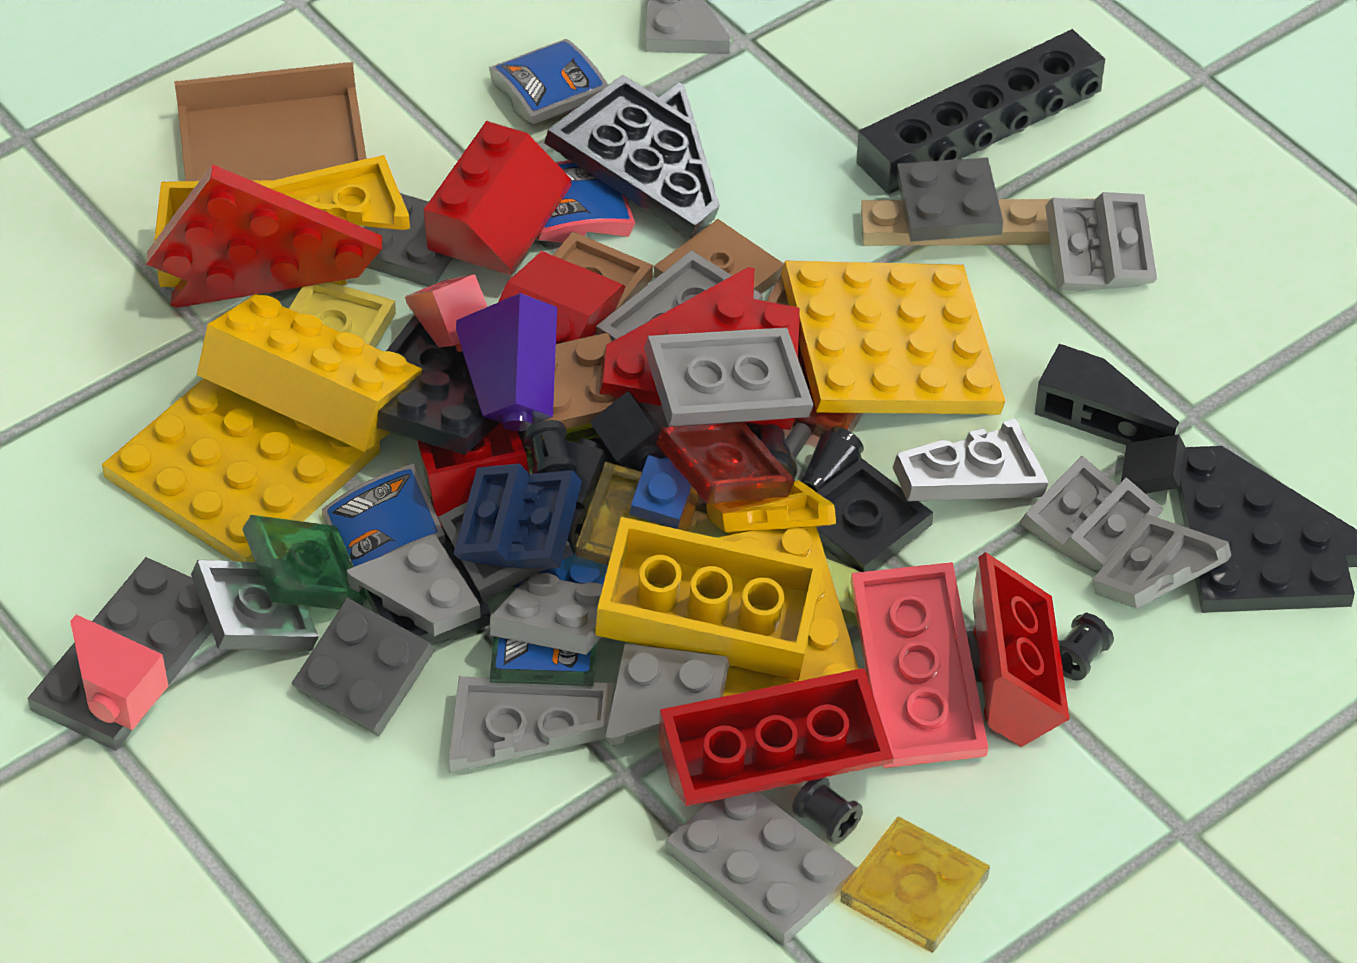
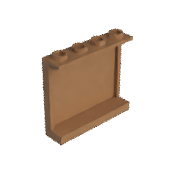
[174,62,367,181]

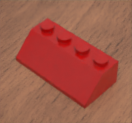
[658,668,894,806]

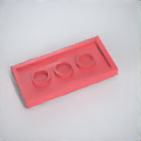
[850,562,989,768]

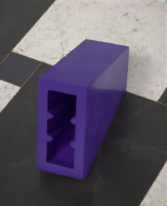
[456,293,557,431]

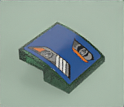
[490,636,598,686]

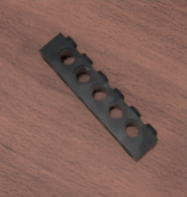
[856,29,1106,195]

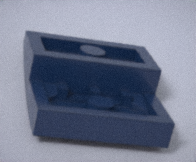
[453,463,582,569]

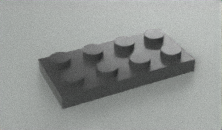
[27,557,212,751]

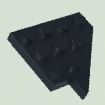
[544,75,720,239]
[1177,446,1357,613]

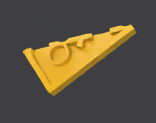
[259,155,410,230]

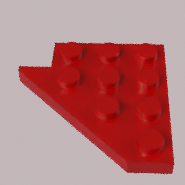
[146,164,382,308]
[599,267,800,430]

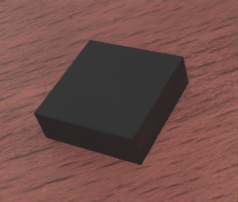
[1121,434,1186,494]

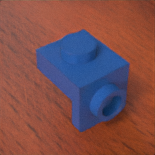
[629,455,696,529]

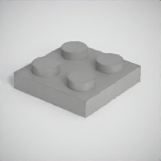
[490,573,603,655]

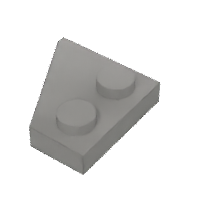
[646,0,730,54]
[1092,514,1232,609]
[347,535,480,636]
[605,644,729,745]

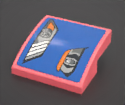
[538,160,635,243]

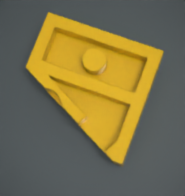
[706,480,836,535]

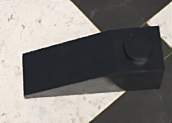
[1034,343,1179,445]

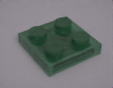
[242,515,367,610]

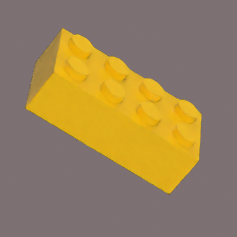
[196,294,422,452]
[595,517,825,681]

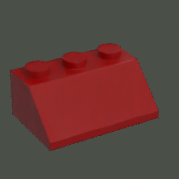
[423,121,572,276]
[972,552,1070,747]

